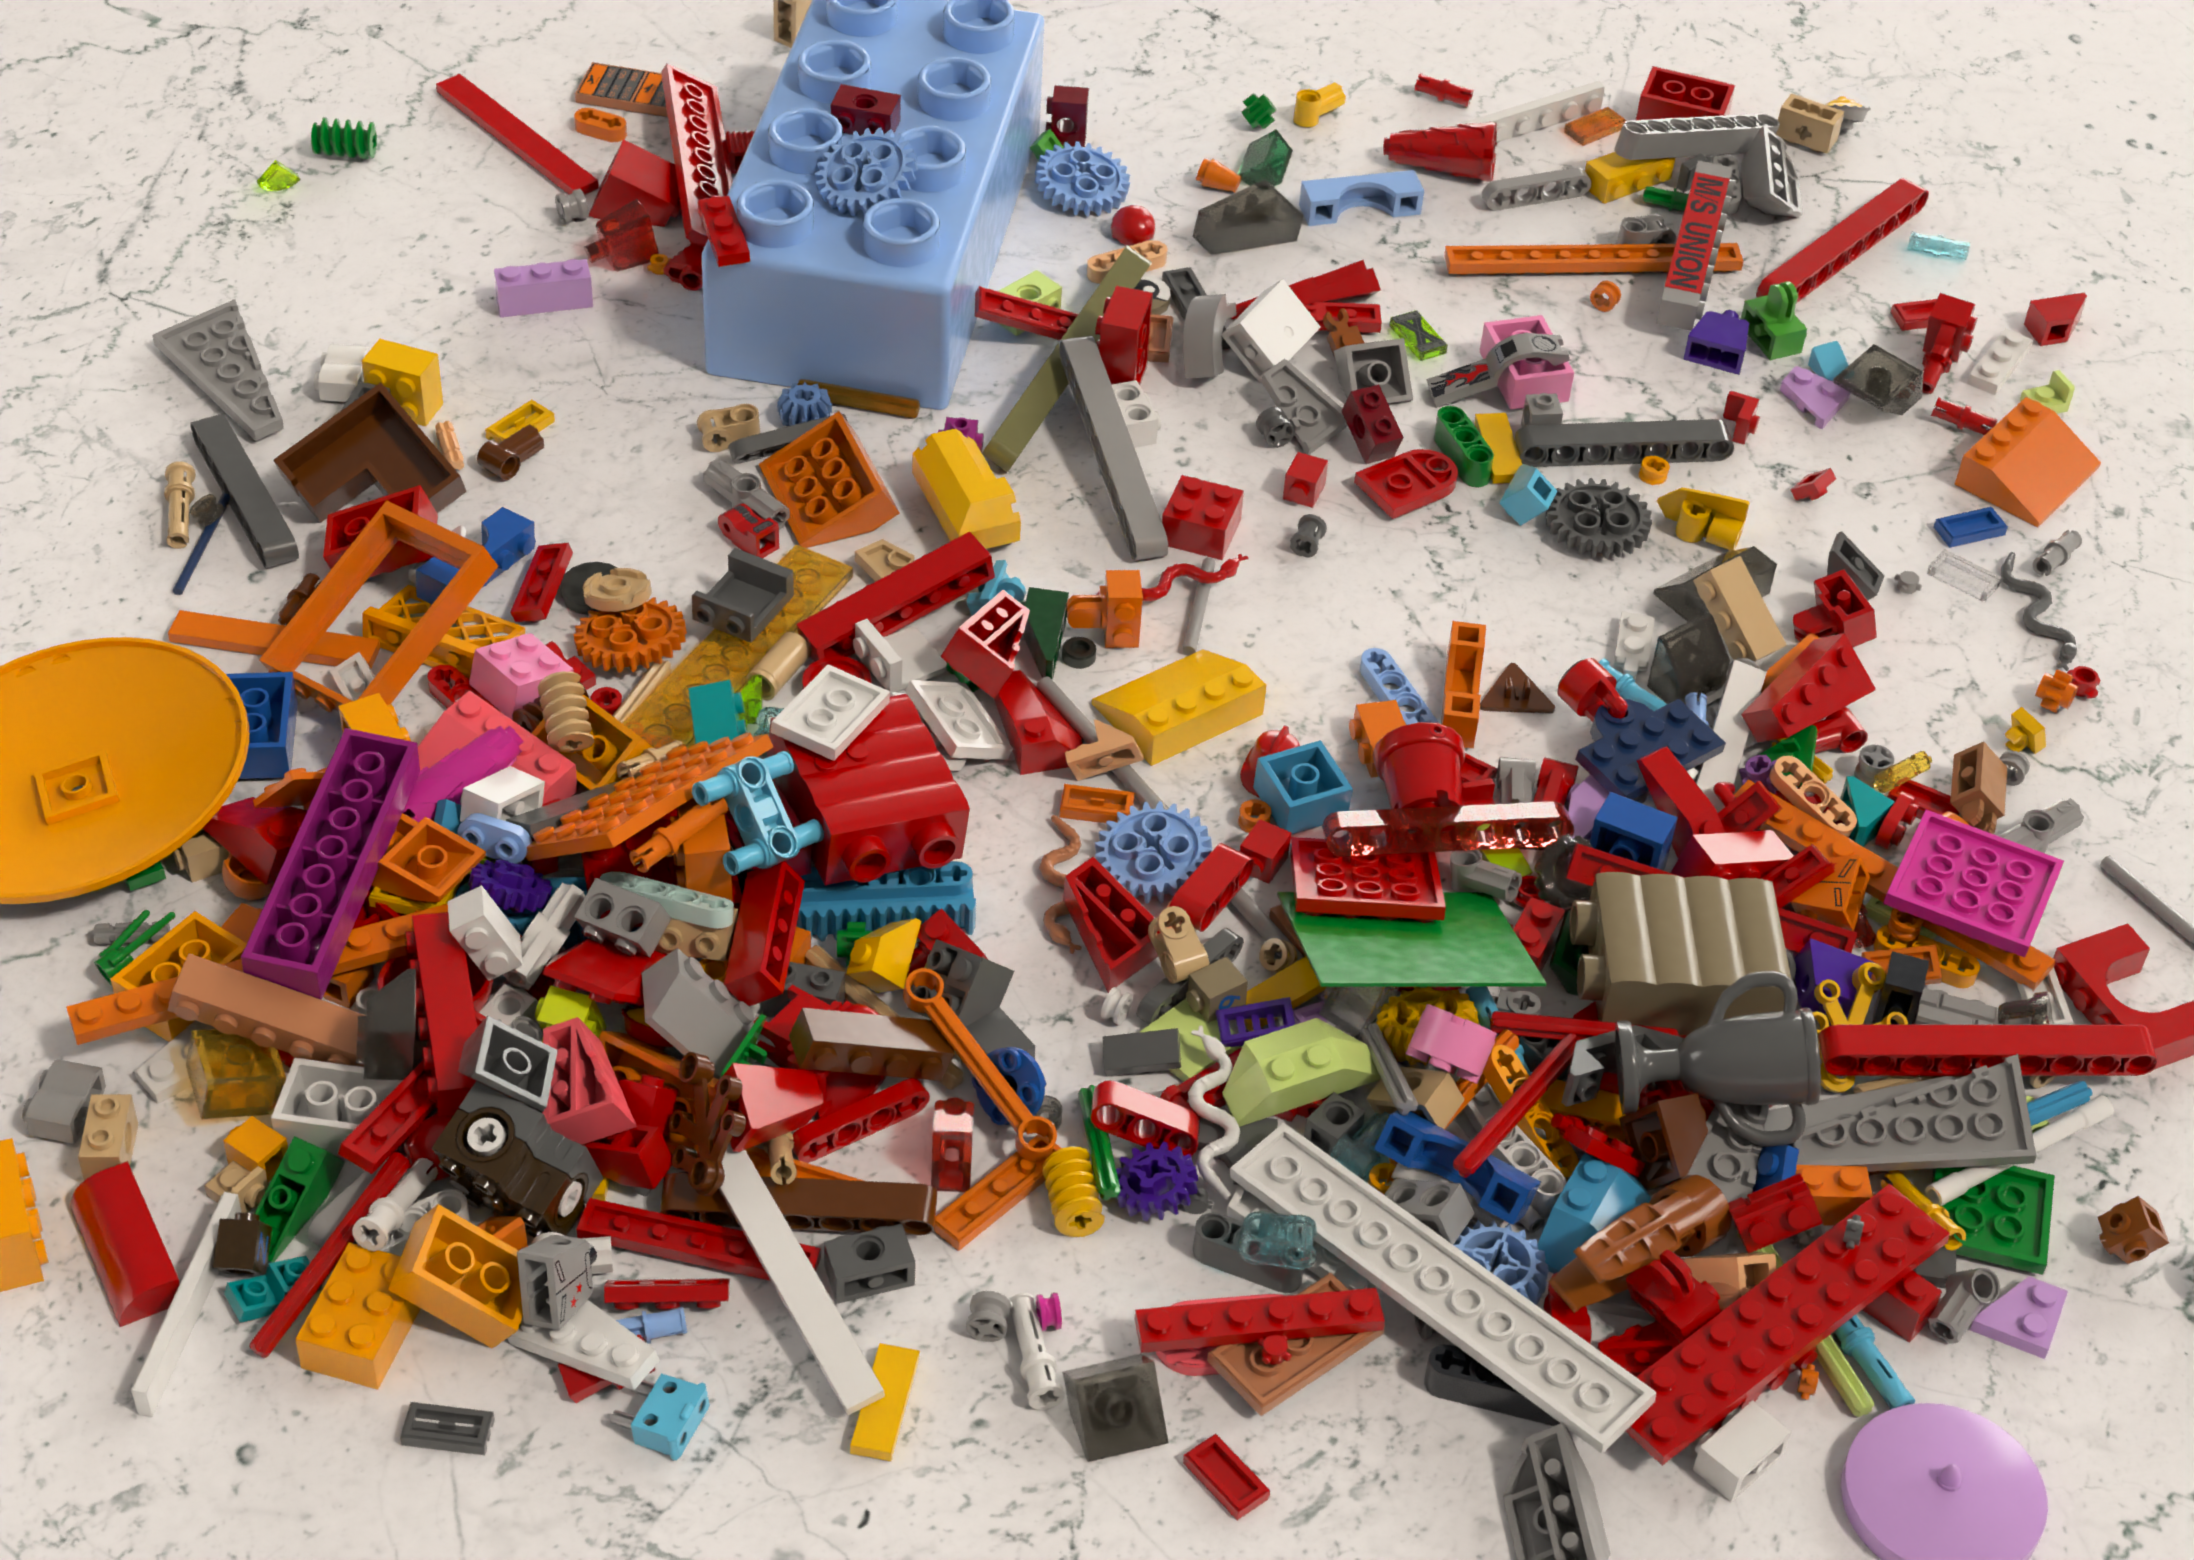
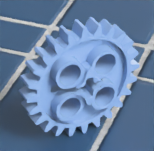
[815,127,918,216]
[1035,141,1130,216]
[1095,801,1212,904]

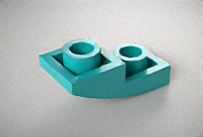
[224,1256,323,1323]

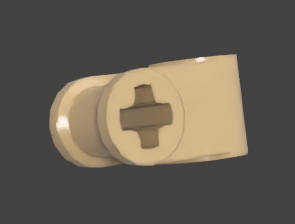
[697,404,761,452]
[1148,906,1209,984]

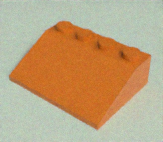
[1955,397,2101,528]
[759,411,900,549]

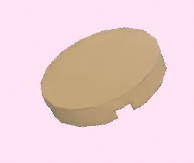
[582,568,652,612]

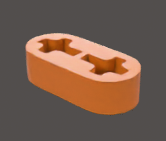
[574,108,627,142]

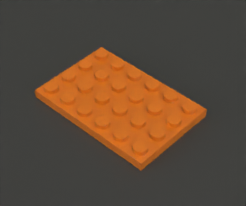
[526,732,773,861]

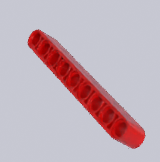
[1756,178,1929,303]
[1818,1024,2158,1076]

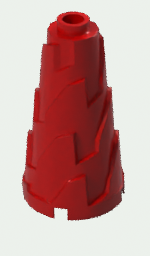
[1383,122,1497,182]

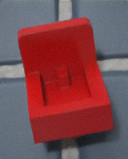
[1723,391,1760,445]

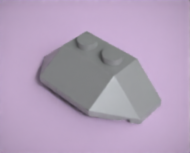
[1741,126,1803,218]
[1503,1423,1610,1560]

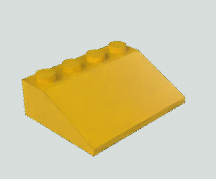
[1092,649,1267,766]

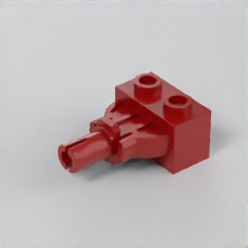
[1917,293,1978,394]

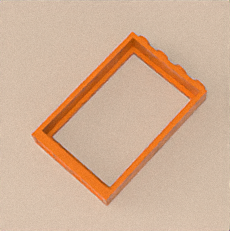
[259,501,498,713]

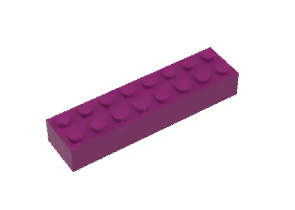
[241,728,420,1000]

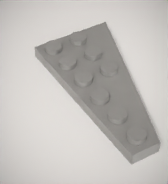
[1792,1054,2036,1172]

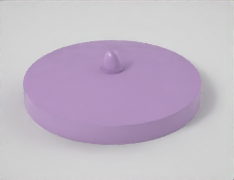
[1841,1403,2048,1560]

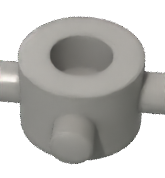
[1894,571,1922,594]

